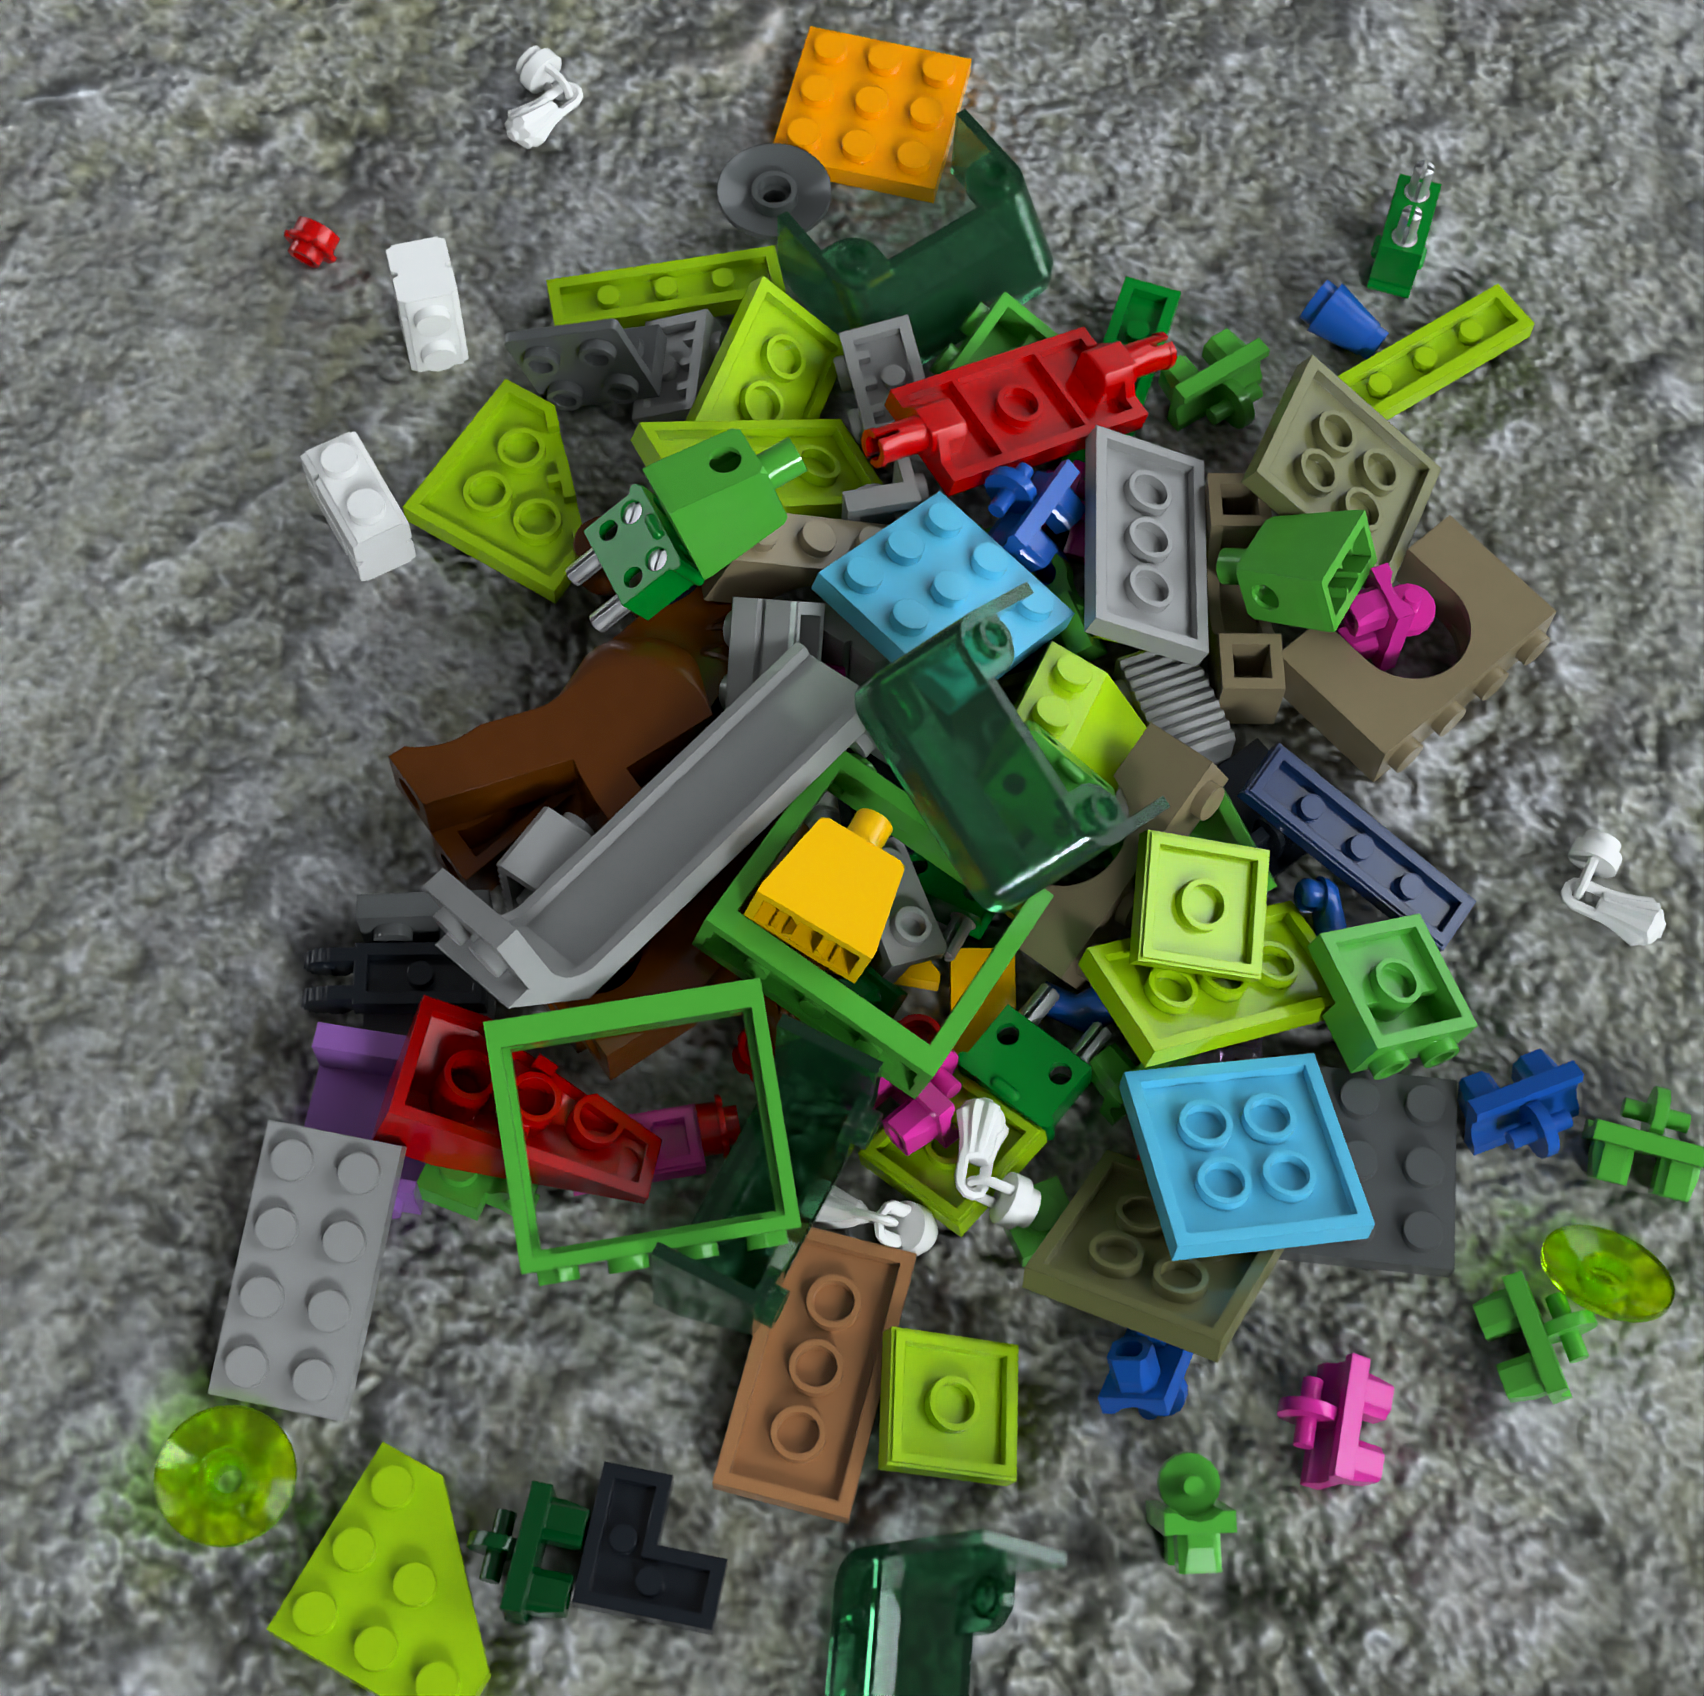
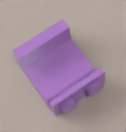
[304,1022,426,1219]

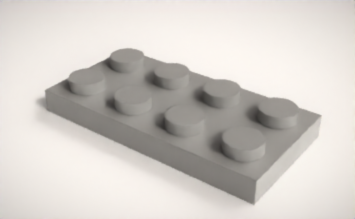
[1084,425,1209,667]
[207,1120,407,1422]

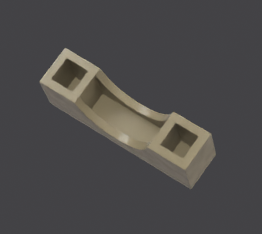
[1205,473,1286,724]
[701,513,888,603]
[1001,723,1229,991]

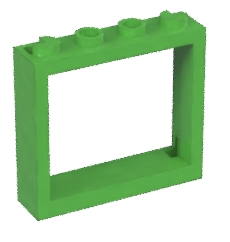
[692,751,1054,1100]
[483,978,802,1286]

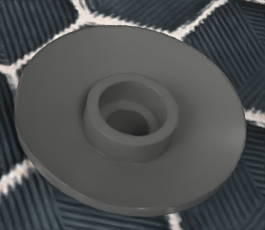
[717,143,831,240]

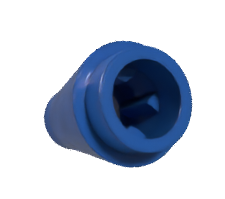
[1299,279,1389,360]

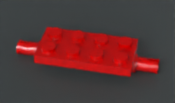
[861,326,1177,497]

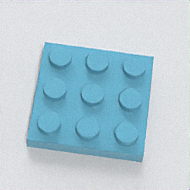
[811,491,1075,716]
[1119,1053,1375,1261]

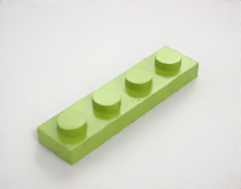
[546,245,786,329]
[1338,284,1535,420]

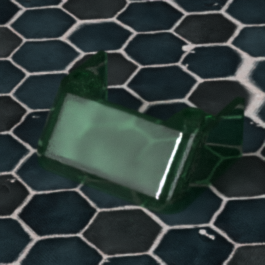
[777,109,1053,365]
[854,582,1171,913]
[651,1013,883,1335]
[825,1529,1068,1696]

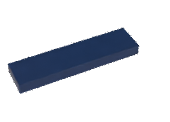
[1237,743,1476,952]

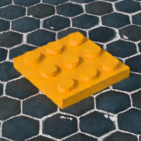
[773,26,972,204]

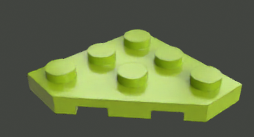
[403,378,582,604]
[266,1442,491,1696]

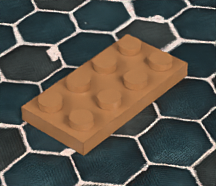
[712,1224,917,1524]

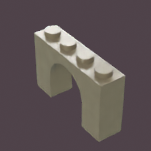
[1283,515,1557,783]

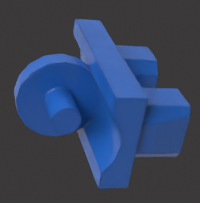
[984,459,1085,573]
[1457,1048,1584,1159]
[1098,1328,1194,1420]

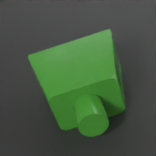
[642,428,807,580]
[1216,510,1377,632]

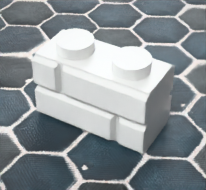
[386,236,469,373]
[300,431,416,581]

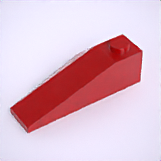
[371,995,662,1204]

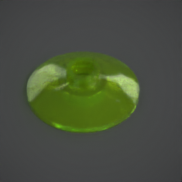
[1540,1225,1675,1323]
[153,1405,298,1548]

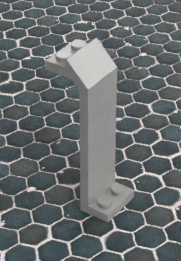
[422,641,912,1008]

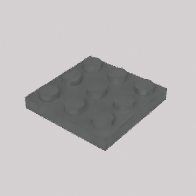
[1278,1066,1457,1278]

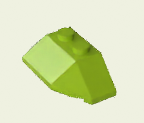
[959,641,1147,843]

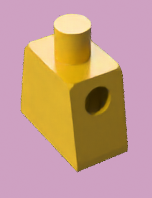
[744,808,905,984]

